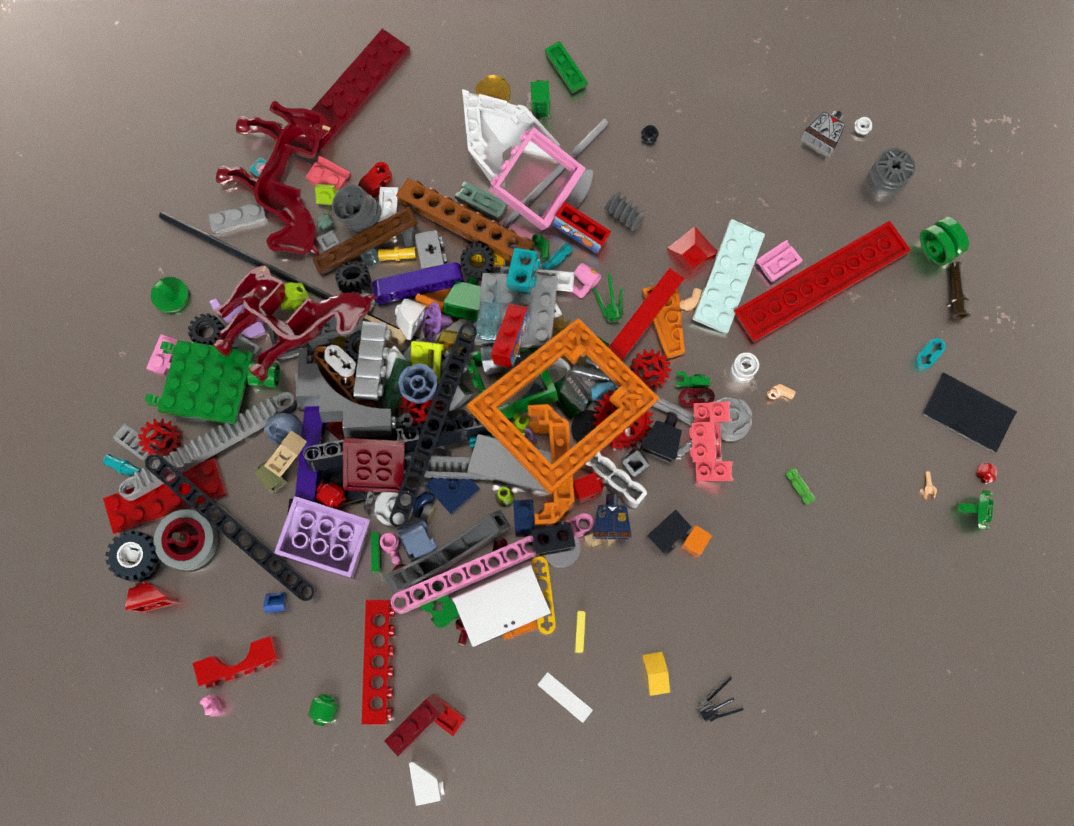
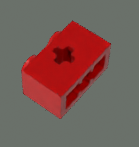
[573,472,604,505]

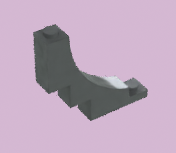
[296,348,396,438]

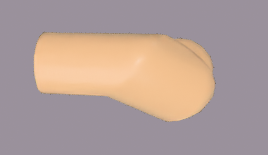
[679,288,703,311]
[767,384,796,400]

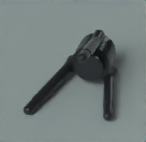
[697,676,744,722]

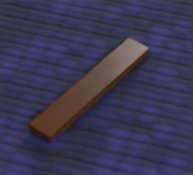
[312,207,418,276]

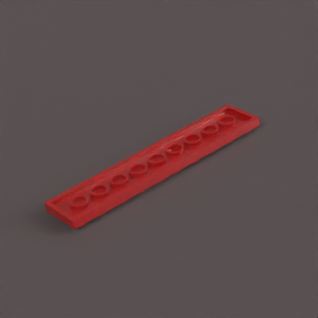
[734,221,911,343]

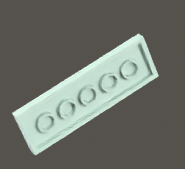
[692,219,765,334]

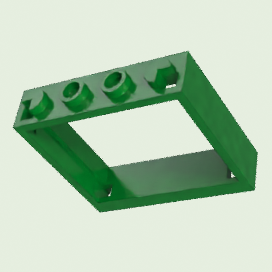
[468,347,558,419]

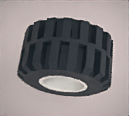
[105,530,162,582]

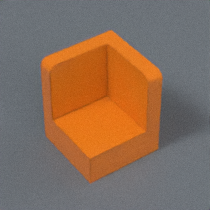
[681,525,713,557]

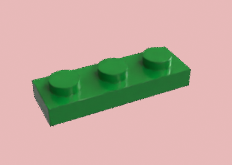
[545,41,588,94]

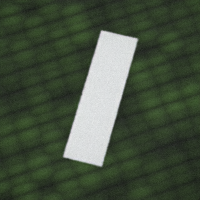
[538,672,593,723]

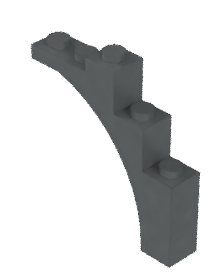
[384,510,511,594]

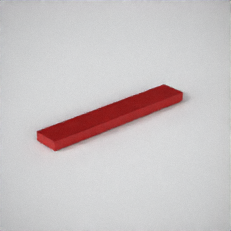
[608,268,685,361]

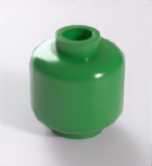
[308,694,338,726]

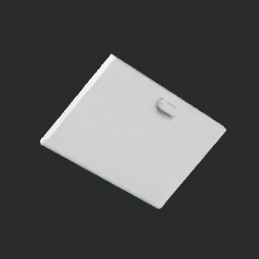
[452,565,550,647]

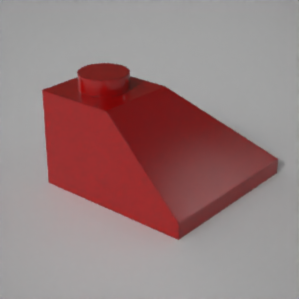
[667,226,718,276]
[125,581,179,613]

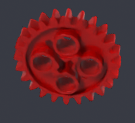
[591,388,653,450]

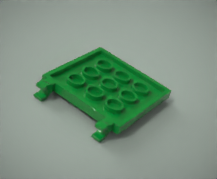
[145,340,254,425]

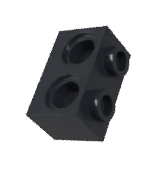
[530,521,576,557]

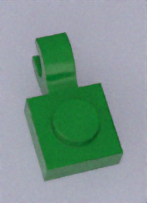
[676,371,710,388]

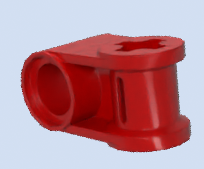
[358,162,392,198]

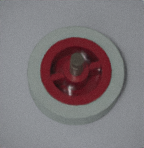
[154,510,218,571]

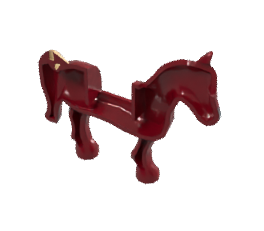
[216,101,330,255]
[213,266,377,382]

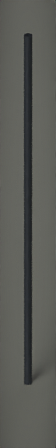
[159,212,446,359]

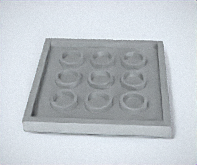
[474,273,558,348]

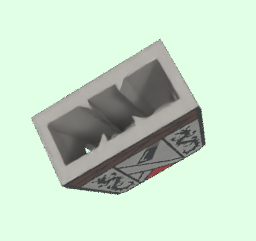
[801,110,845,157]

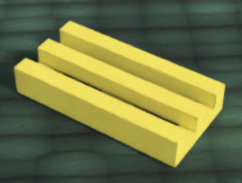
[575,611,586,653]

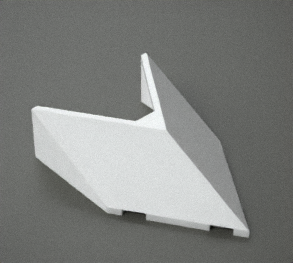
[462,89,560,191]

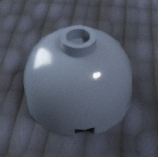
[398,363,439,404]
[264,413,303,446]

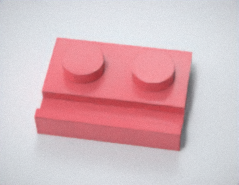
[306,156,351,190]

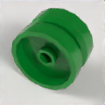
[920,217,969,266]

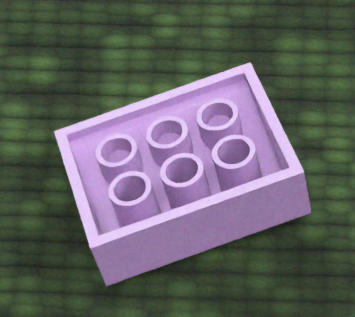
[274,496,370,579]

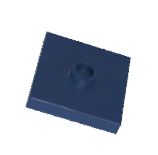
[425,478,480,515]

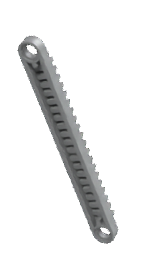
[119,392,296,501]
[403,455,499,481]

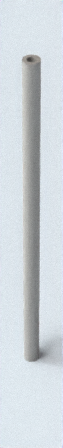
[500,119,609,229]

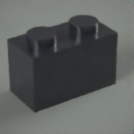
[645,510,692,555]

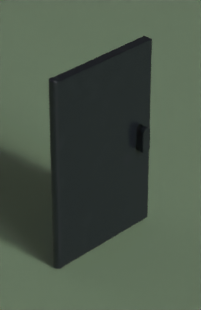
[922,372,1017,453]

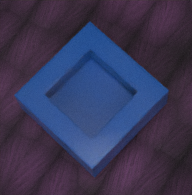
[263,592,287,613]

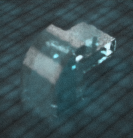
[476,302,502,341]

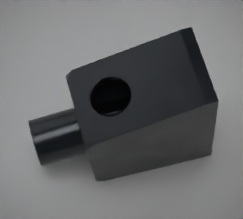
[640,414,682,464]

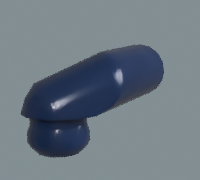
[413,492,434,518]

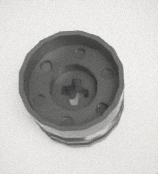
[868,148,915,197]
[332,185,381,233]

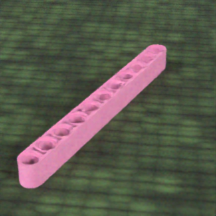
[391,513,594,614]

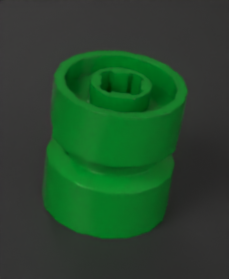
[247,361,280,387]

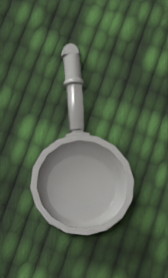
[677,397,752,456]

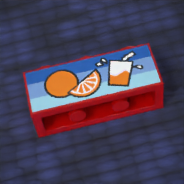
[551,201,612,254]
[491,304,530,369]

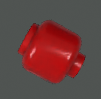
[316,481,346,509]

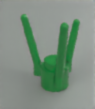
[593,273,624,321]

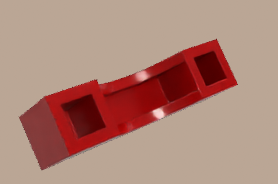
[192,636,281,689]

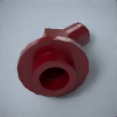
[455,617,468,646]

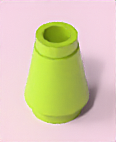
[495,487,514,506]

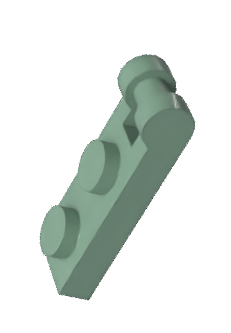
[455,182,508,221]

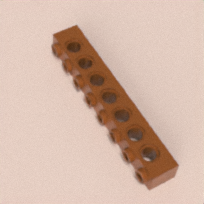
[396,178,535,265]

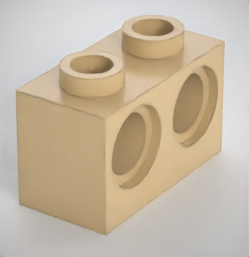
[264,431,307,477]

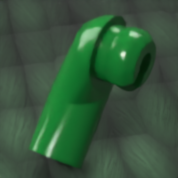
[532,233,550,260]

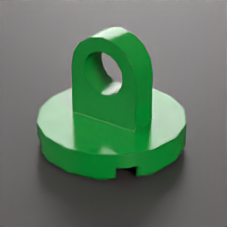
[150,277,189,313]
[957,490,994,530]

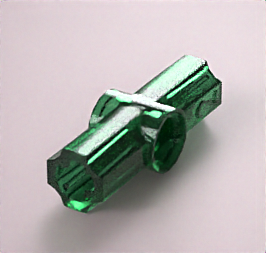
[380,357,412,417]

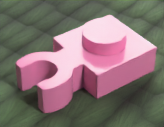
[200,694,224,717]

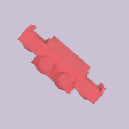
[690,402,734,481]

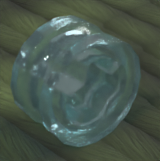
[361,248,378,266]

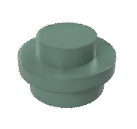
[317,213,334,230]

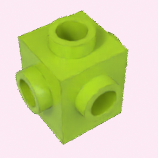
[280,282,309,310]

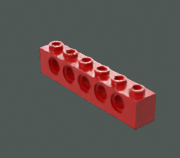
[361,600,395,725]

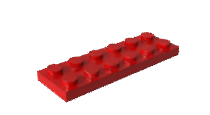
[103,458,227,535]

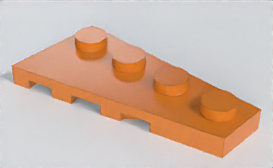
[642,285,685,360]

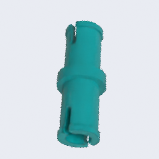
[103,454,142,477]

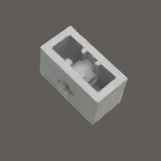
[415,230,447,269]

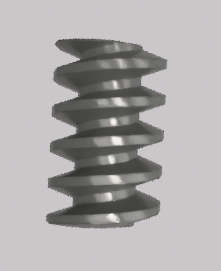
[604,192,645,231]

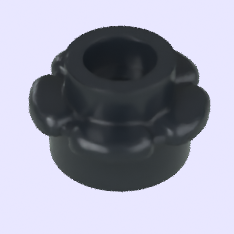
[641,125,659,143]

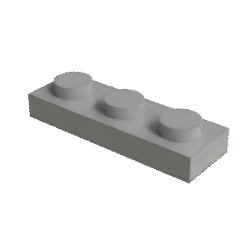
[208,203,267,234]

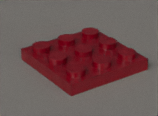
[343,438,405,493]

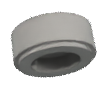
[420,503,435,524]

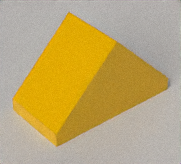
[642,652,670,696]

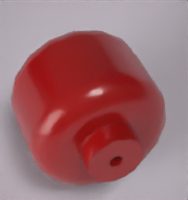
[976,463,998,484]

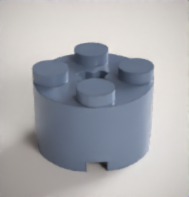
[396,519,437,563]

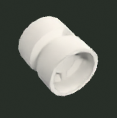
[730,353,759,384]

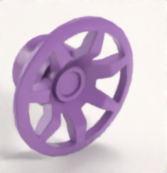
[423,302,452,343]

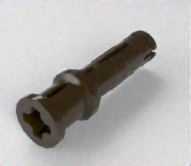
[950,262,971,319]

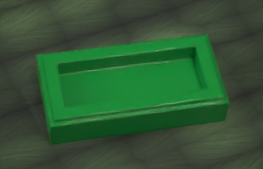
[371,532,382,574]

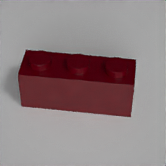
[384,694,447,757]

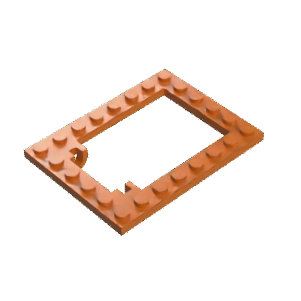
[466,318,660,495]

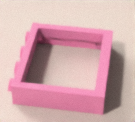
[489,127,586,231]

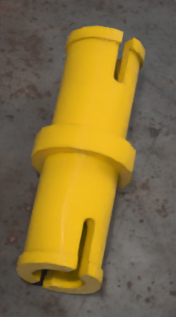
[378,246,417,261]

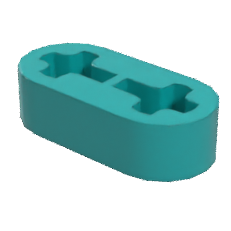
[914,338,946,370]

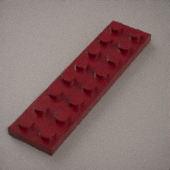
[311,28,410,154]

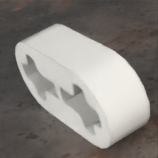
[324,345,356,377]

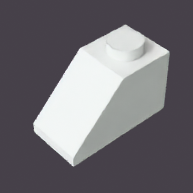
[395,299,426,340]
[409,761,445,806]

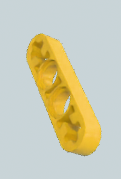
[531,556,556,634]

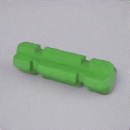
[786,468,815,504]

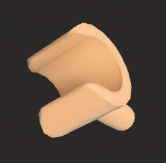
[923,472,937,499]

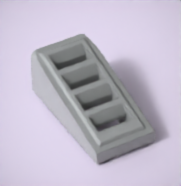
[113,424,157,462]

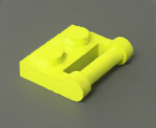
[410,341,444,383]

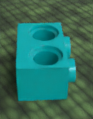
[506,248,541,294]

